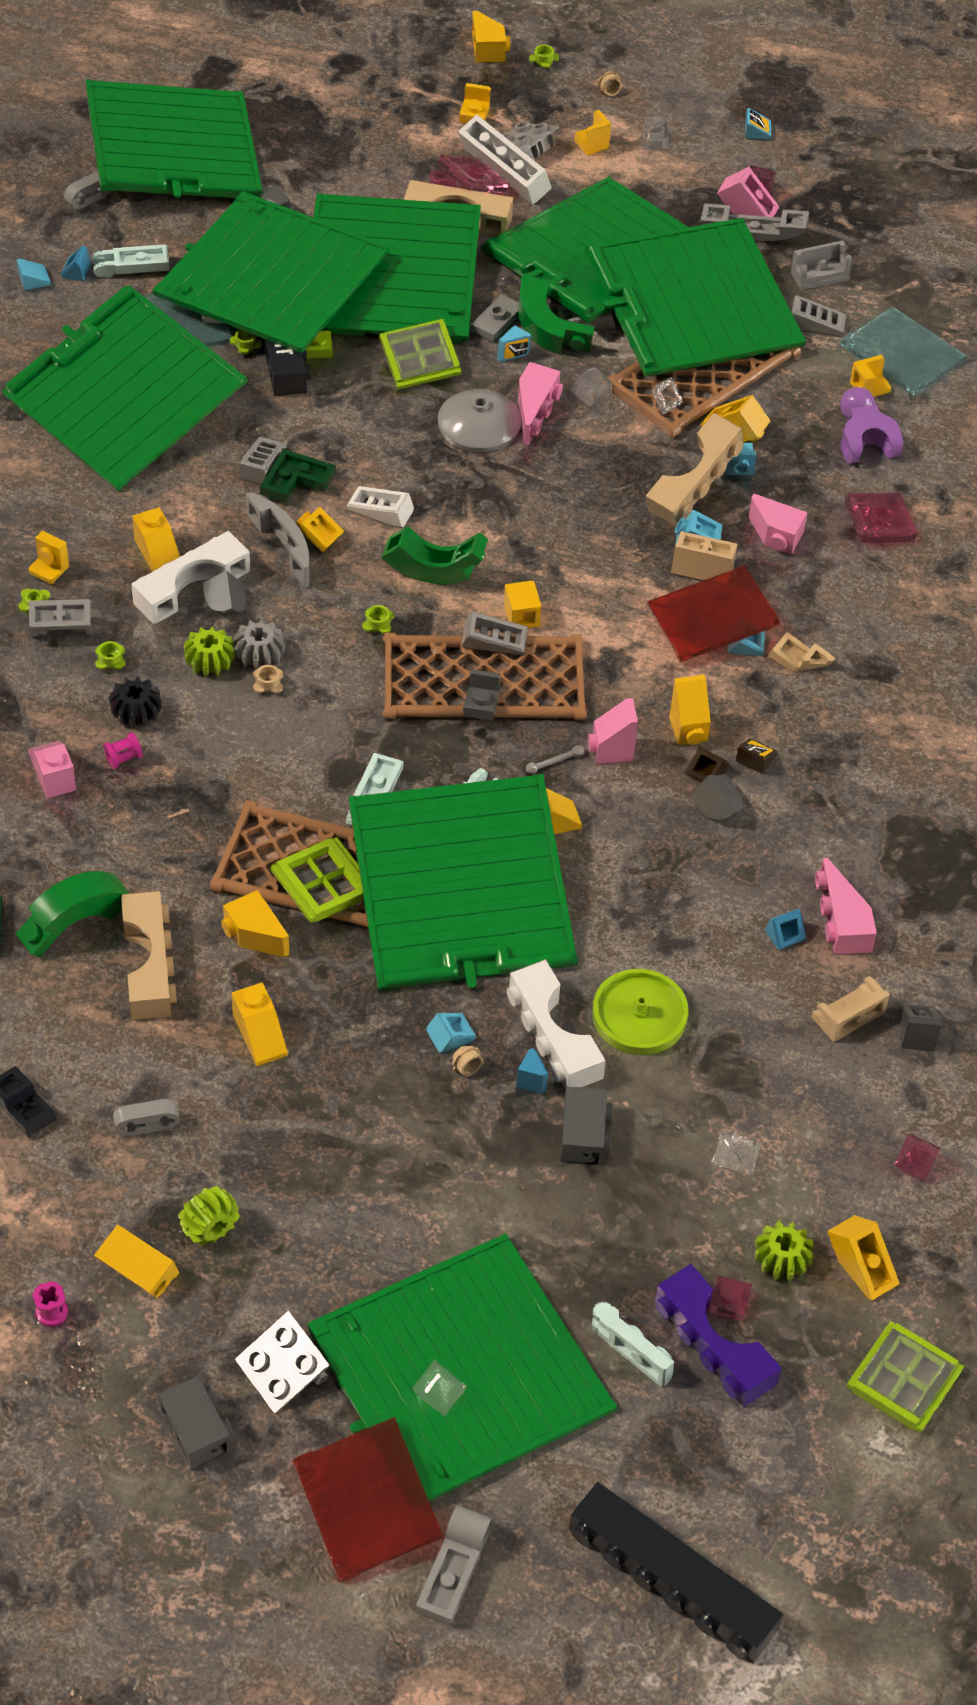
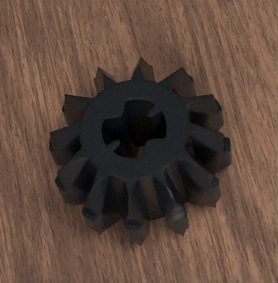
[109,676,162,728]

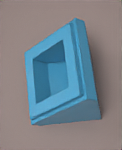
[61,246,92,282]
[765,909,807,950]
[516,1048,548,1094]

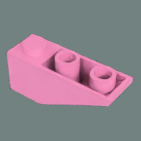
[518,362,563,445]
[815,858,877,955]

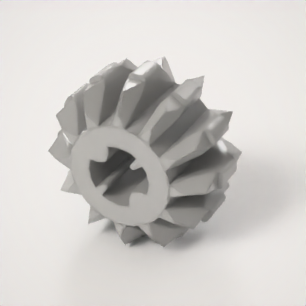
[233,619,285,669]

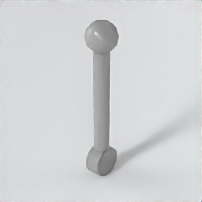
[526,745,584,774]

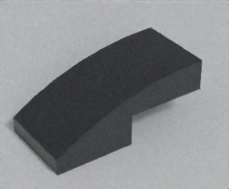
[0,1066,57,1137]

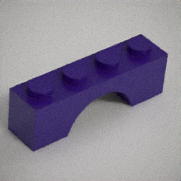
[655,1264,782,1407]

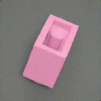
[717,167,779,217]
[749,494,807,555]
[588,698,638,764]
[28,741,76,799]

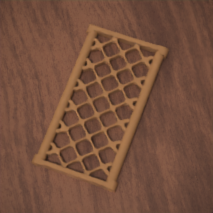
[603,347,801,438]
[383,633,587,721]
[210,800,368,927]

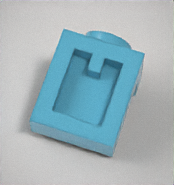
[725,443,756,475]
[675,510,723,545]

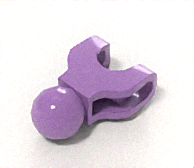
[840,387,903,464]

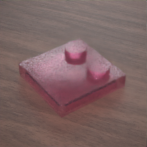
[437,155,509,194]
[845,493,917,543]

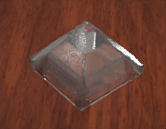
[651,377,683,415]

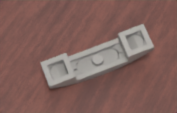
[701,203,809,241]
[246,492,310,588]

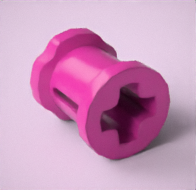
[103,732,143,769]
[33,1281,68,1327]

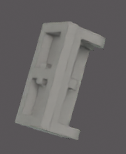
[791,241,852,290]
[29,599,92,637]

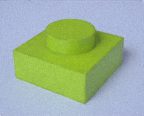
[306,331,333,359]

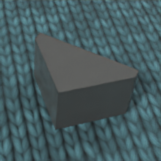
[901,1004,942,1052]

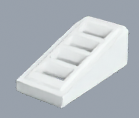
[347,486,414,527]

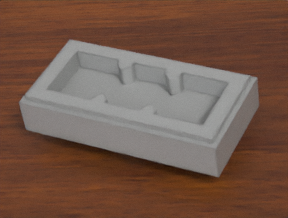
[471,294,519,342]

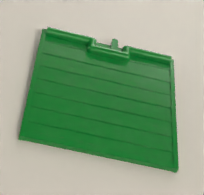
[85,79,263,198]
[481,176,688,323]
[152,191,390,353]
[313,193,481,343]
[585,218,806,377]
[1,285,248,491]
[348,774,578,991]
[307,1233,617,1510]

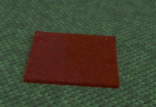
[647,565,780,663]
[293,1417,443,1582]

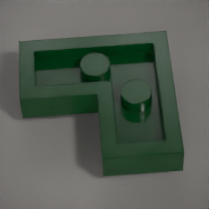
[260,449,336,503]

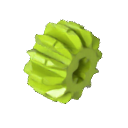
[184,626,235,677]
[178,1186,240,1246]
[754,1220,814,1282]

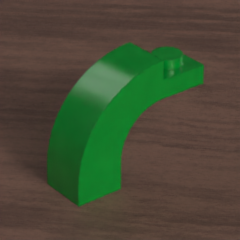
[518,275,595,355]
[381,526,488,585]
[15,871,130,958]

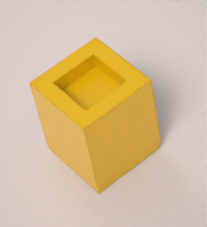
[574,110,611,155]
[850,355,891,397]
[504,581,542,628]

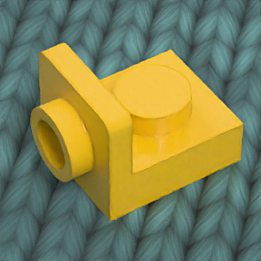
[459,83,491,124]
[296,507,344,553]
[28,530,69,584]

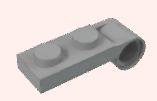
[415,1505,493,1626]

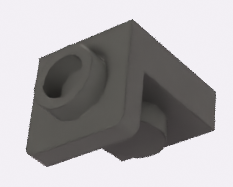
[463,670,501,721]

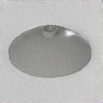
[438,389,522,452]

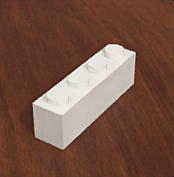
[458,115,552,205]

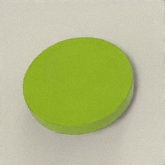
[592,969,688,1055]

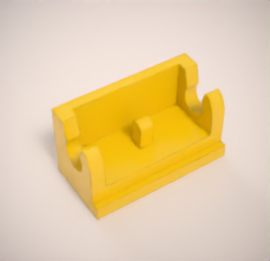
[94,1224,179,1298]

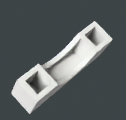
[131,531,250,625]
[507,960,606,1089]

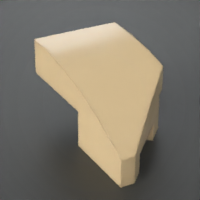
[768,632,835,672]

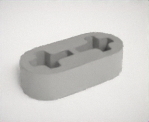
[64,171,110,210]
[113,1099,180,1136]

